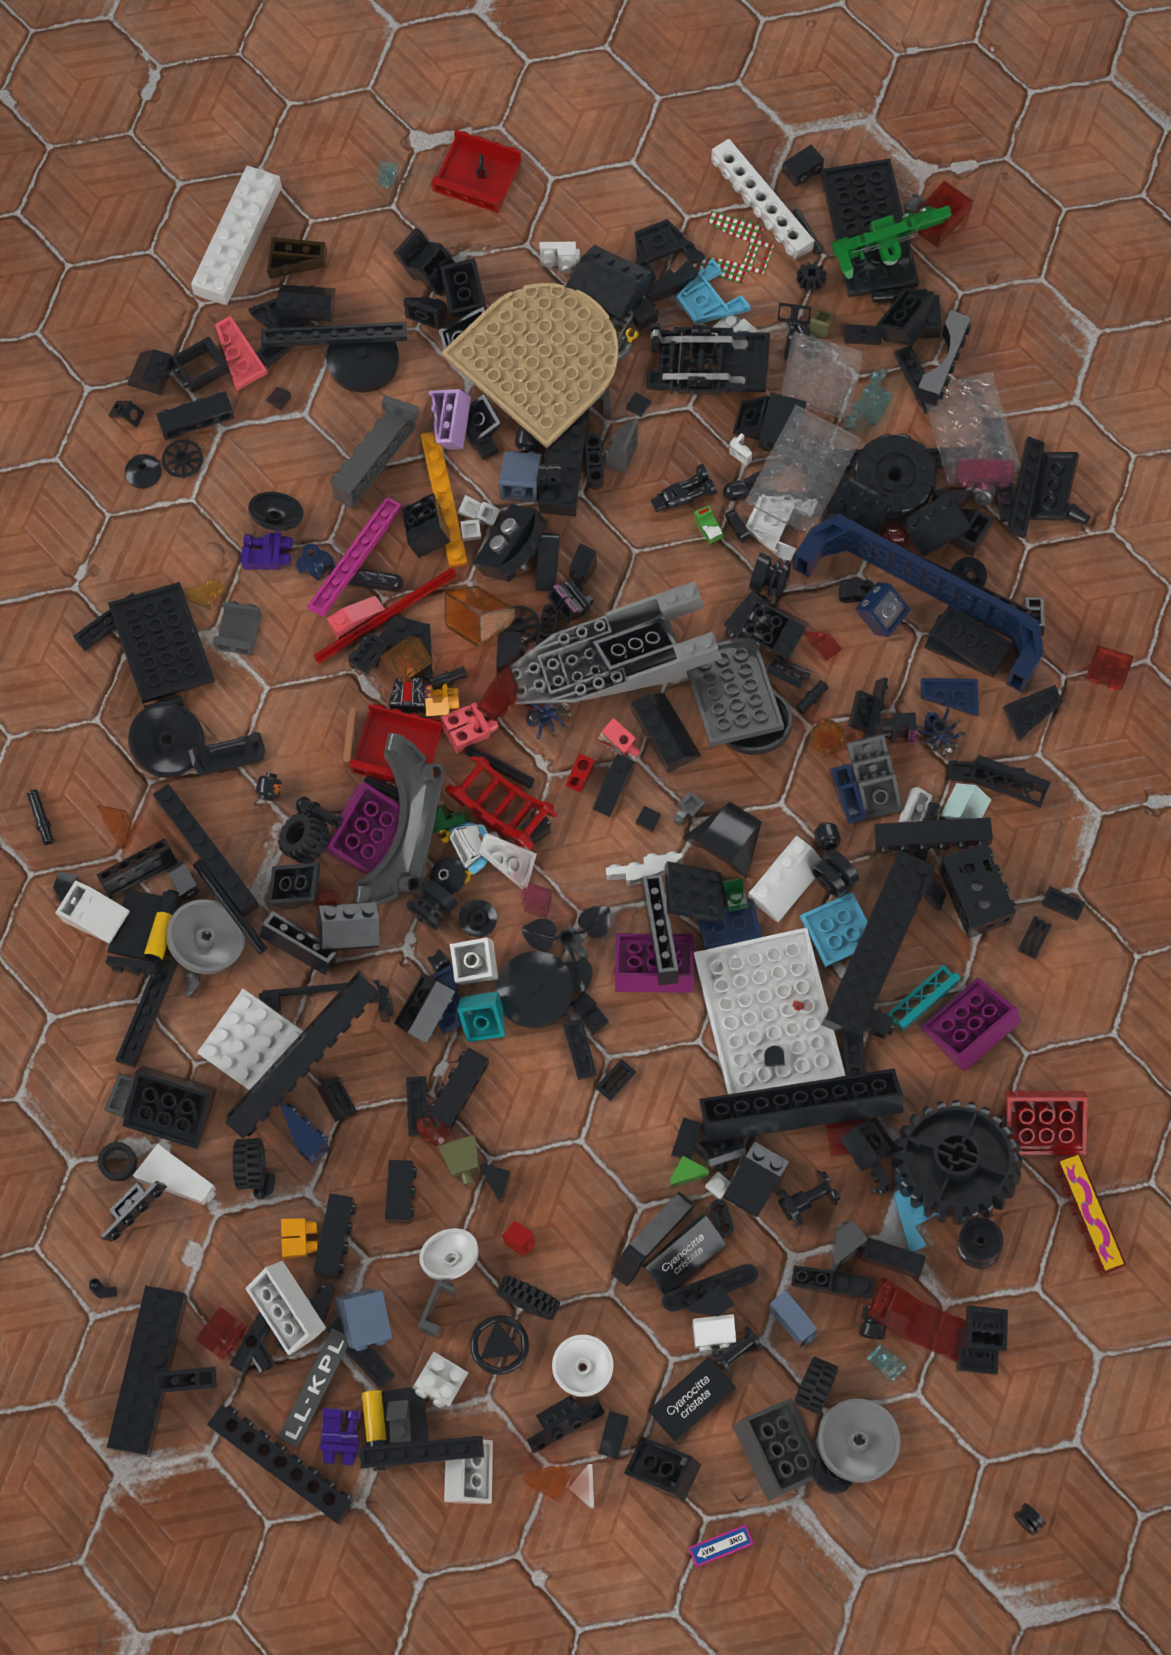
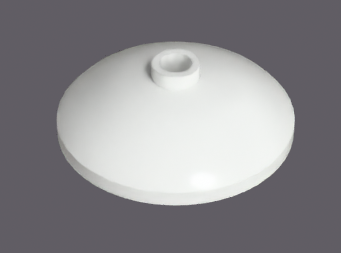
[419,1228,479,1281]
[552,1335,613,1397]

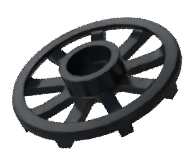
[162,440,203,479]
[498,605,539,644]

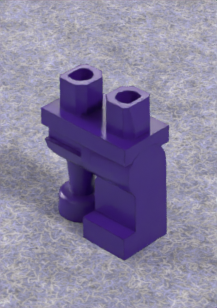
[241,532,293,570]
[320,1408,362,1466]

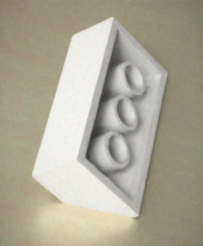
[748,836,823,923]
[245,1261,326,1355]

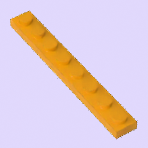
[420,431,468,568]

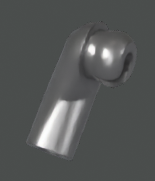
[183,969,201,999]

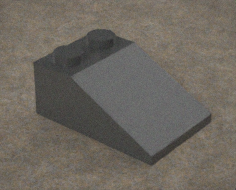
[603,418,639,475]

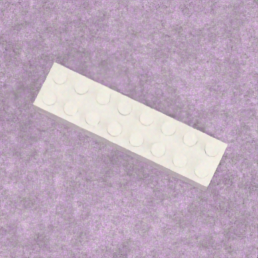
[191,166,282,306]

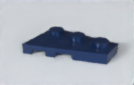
[920,678,979,717]
[430,964,462,1035]

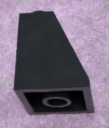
[758,393,807,456]

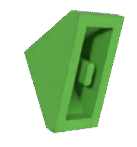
[669,1156,709,1188]

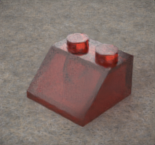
[1085,645,1134,690]
[476,665,519,721]

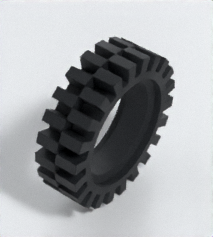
[496,1275,561,1320]

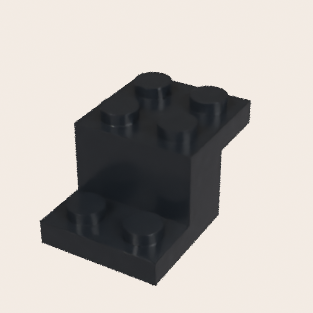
[393,228,455,295]
[956,1305,1008,1375]

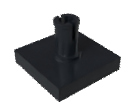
[693,1138,746,1172]

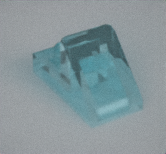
[866,1344,907,1382]

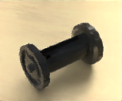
[712,1326,763,1374]

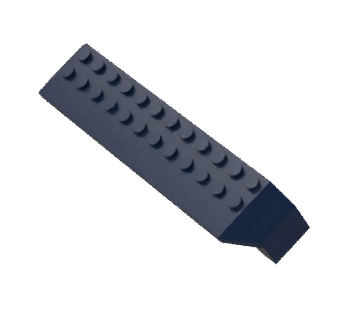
[793,514,1044,693]

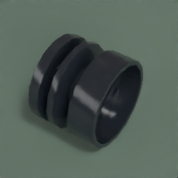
[749,552,791,598]
[406,879,458,930]

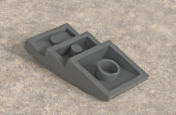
[846,734,903,820]

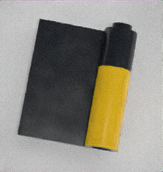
[107,889,181,962]
[361,1387,429,1472]

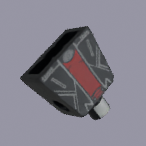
[389,668,426,713]

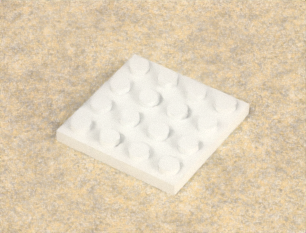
[197,988,303,1090]

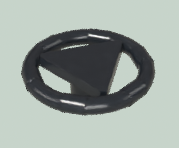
[470,1315,529,1375]

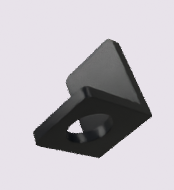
[109,400,144,427]

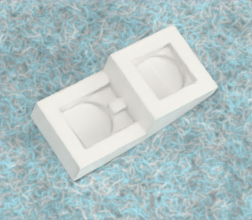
[457,495,500,526]

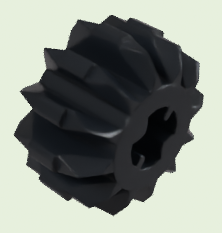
[796,261,827,292]

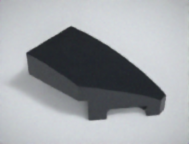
[53,871,78,903]

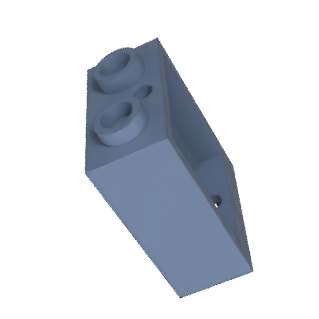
[768,1290,818,1347]

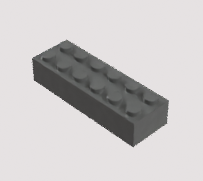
[331,412,417,509]

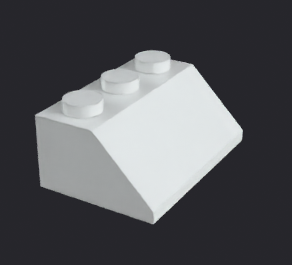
[444,1437,493,1504]

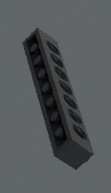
[207,1405,354,1525]

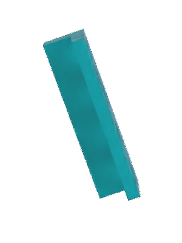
[886,964,961,1032]

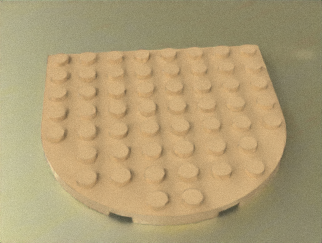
[441,283,618,448]

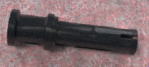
[295,796,343,828]

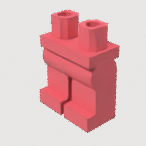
[440,702,498,754]

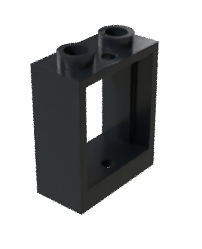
[171,337,229,393]

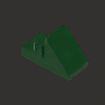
[432,803,471,833]
[722,876,748,912]

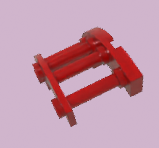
[444,756,558,850]

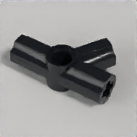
[230,1311,275,1374]

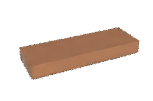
[343,708,358,768]

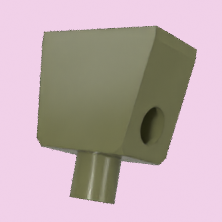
[438,1135,479,1186]

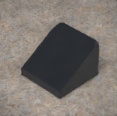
[266,387,292,410]

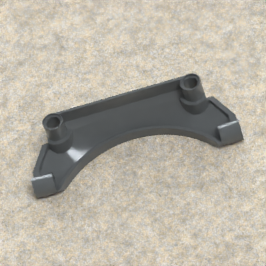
[353,733,445,906]

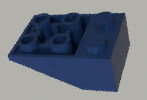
[280,1102,330,1166]

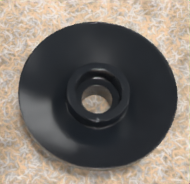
[125,454,162,488]
[951,557,987,587]
[430,857,466,895]
[459,900,497,937]

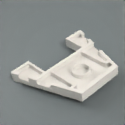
[746,496,818,562]

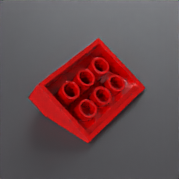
[1004,1091,1088,1155]

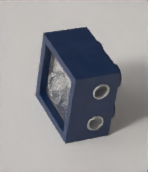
[855,582,911,637]

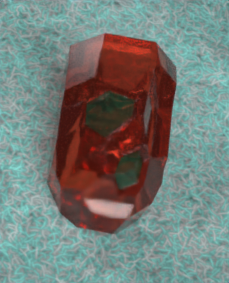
[416,1116,451,1147]

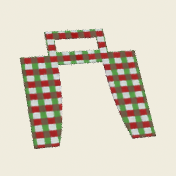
[692,211,774,284]

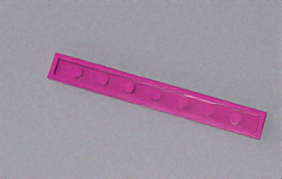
[307,497,403,617]

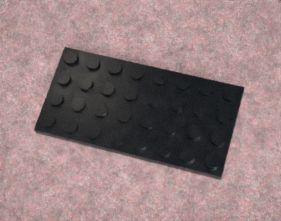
[820,158,919,298]

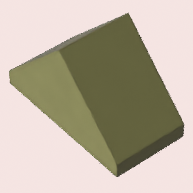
[809,309,835,339]

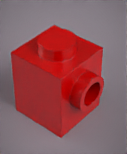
[502,1221,536,1257]

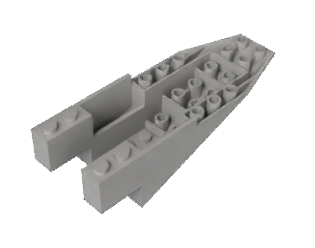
[505,581,722,704]

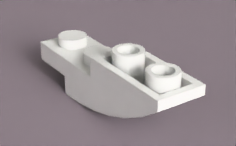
[606,852,682,886]

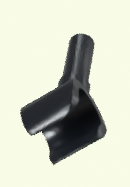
[476,154,487,178]

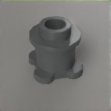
[904,192,927,214]

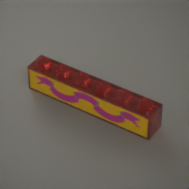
[1053,1153,1126,1276]

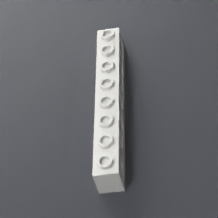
[711,139,814,260]

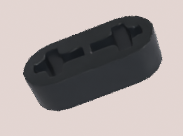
[725,509,750,543]
[710,1199,734,1238]

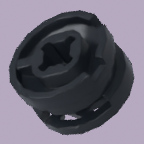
[1013,1503,1046,1536]

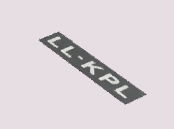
[278,1328,348,1448]

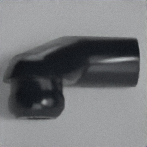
[253,1173,276,1200]
[89,1278,118,1299]

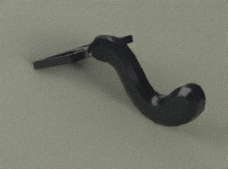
[777,302,812,361]

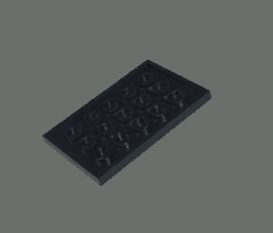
[108,582,215,704]

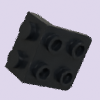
[373,985,394,1023]

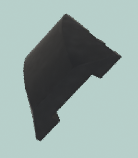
[682,802,762,878]

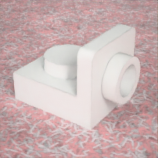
[729,433,752,466]

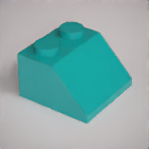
[457,991,505,1042]

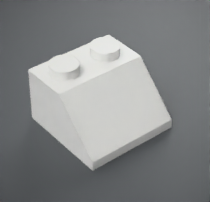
[692,1314,736,1352]

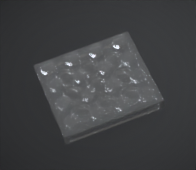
[780,332,863,420]

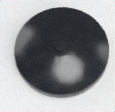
[326,342,399,393]
[725,691,792,755]
[128,702,205,778]
[496,951,574,1029]

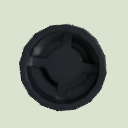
[859,1306,889,1340]

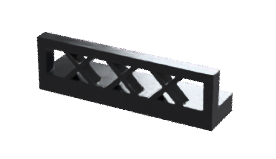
[968,755,1051,808]
[96,838,178,899]

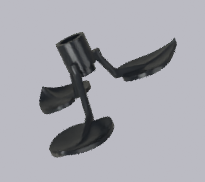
[522,906,610,993]

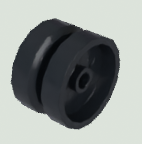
[810,849,859,898]
[957,1218,1003,1269]

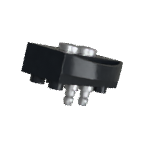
[473,504,548,582]

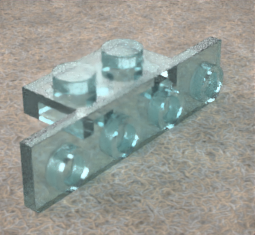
[843,368,893,431]

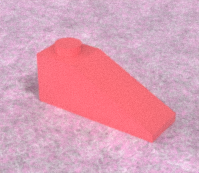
[327,596,385,639]

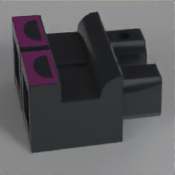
[547,579,594,623]
[881,712,917,743]

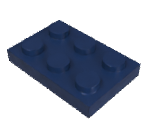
[698,901,762,950]

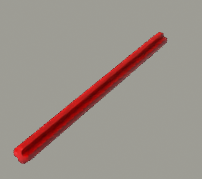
[314,568,457,663]

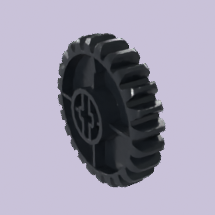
[892,1100,1023,1225]

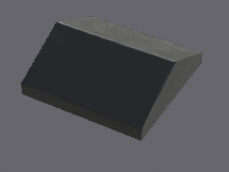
[466,394,502,445]

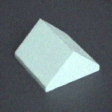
[940,783,991,820]

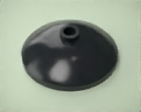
[248,492,304,531]

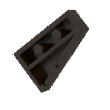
[267,237,327,279]

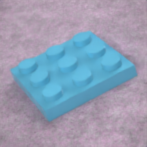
[800,892,867,968]

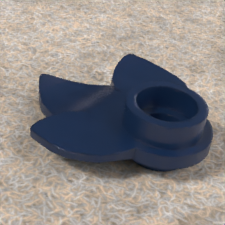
[296,544,334,580]

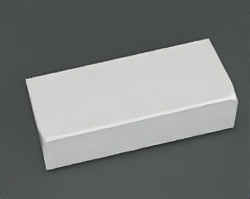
[898,787,932,822]

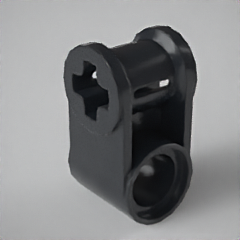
[839,579,874,603]

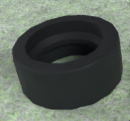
[97,1142,137,1182]

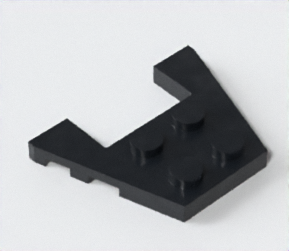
[635,219,705,281]
[374,616,433,681]

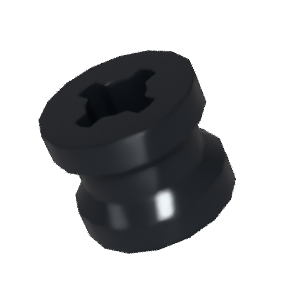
[427,949,451,973]

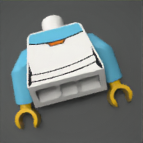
[438,822,499,883]

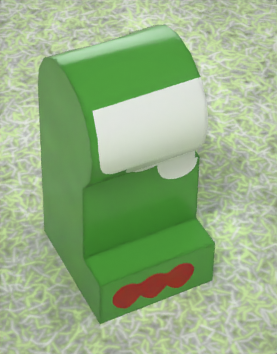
[694,505,724,544]

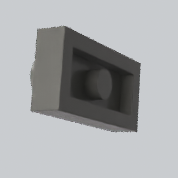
[382,395,420,421]

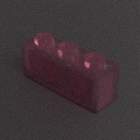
[955,459,1015,487]

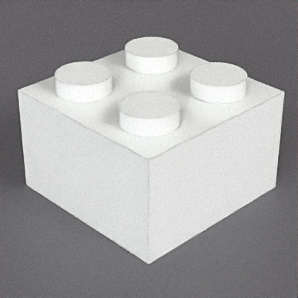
[450,938,498,985]

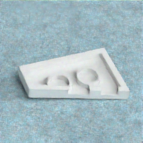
[479,834,537,890]

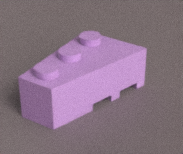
[429,389,471,450]

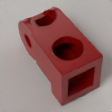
[566,753,596,793]

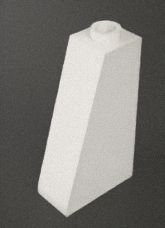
[133,1144,216,1205]

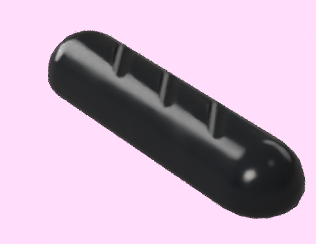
[328,566,403,592]

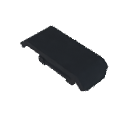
[188,732,265,775]

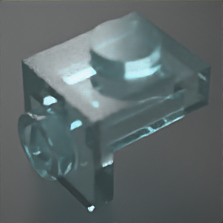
[376,161,398,188]

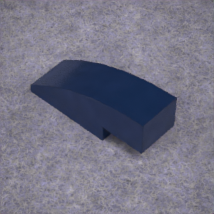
[829,764,867,824]

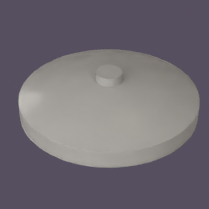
[167,899,245,974]
[817,1399,901,1483]

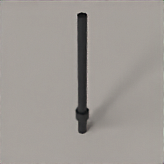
[262,980,380,997]

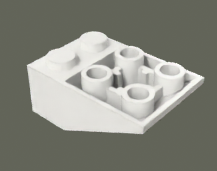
[55,880,130,944]

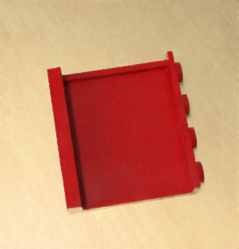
[431,130,522,213]
[349,704,443,784]

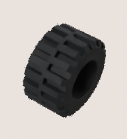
[278,811,330,864]
[232,1138,266,1189]
[795,1356,838,1414]

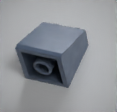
[499,450,541,502]
[334,1288,392,1351]

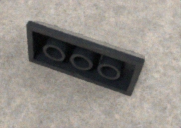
[592,618,677,672]
[631,693,701,773]

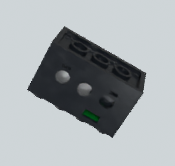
[938,842,1017,939]

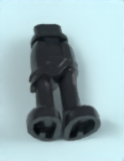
[650,464,717,512]

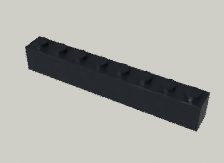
[153,784,259,917]

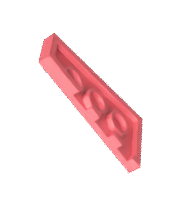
[215,316,268,391]

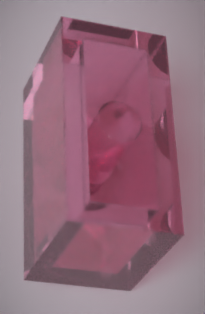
[521,883,552,918]

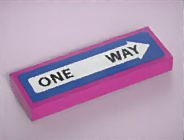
[688,1524,754,1568]

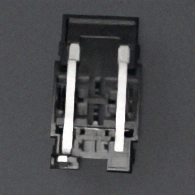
[647,323,771,395]

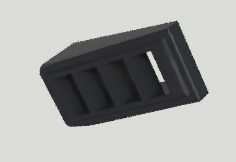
[1025,597,1045,636]

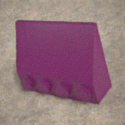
[324,783,400,875]
[615,933,694,993]
[921,978,1022,1071]

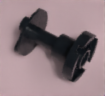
[775,1169,840,1228]

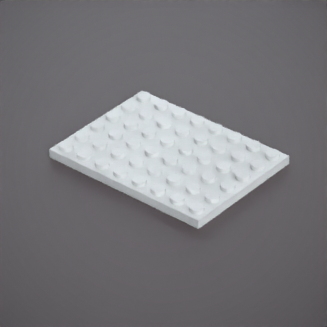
[694,927,846,1094]

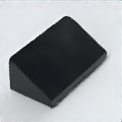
[318,1077,357,1122]

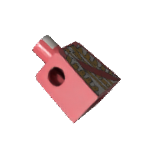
[597,718,641,760]

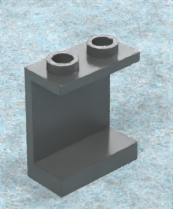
[213,601,262,656]
[418,1280,458,1339]

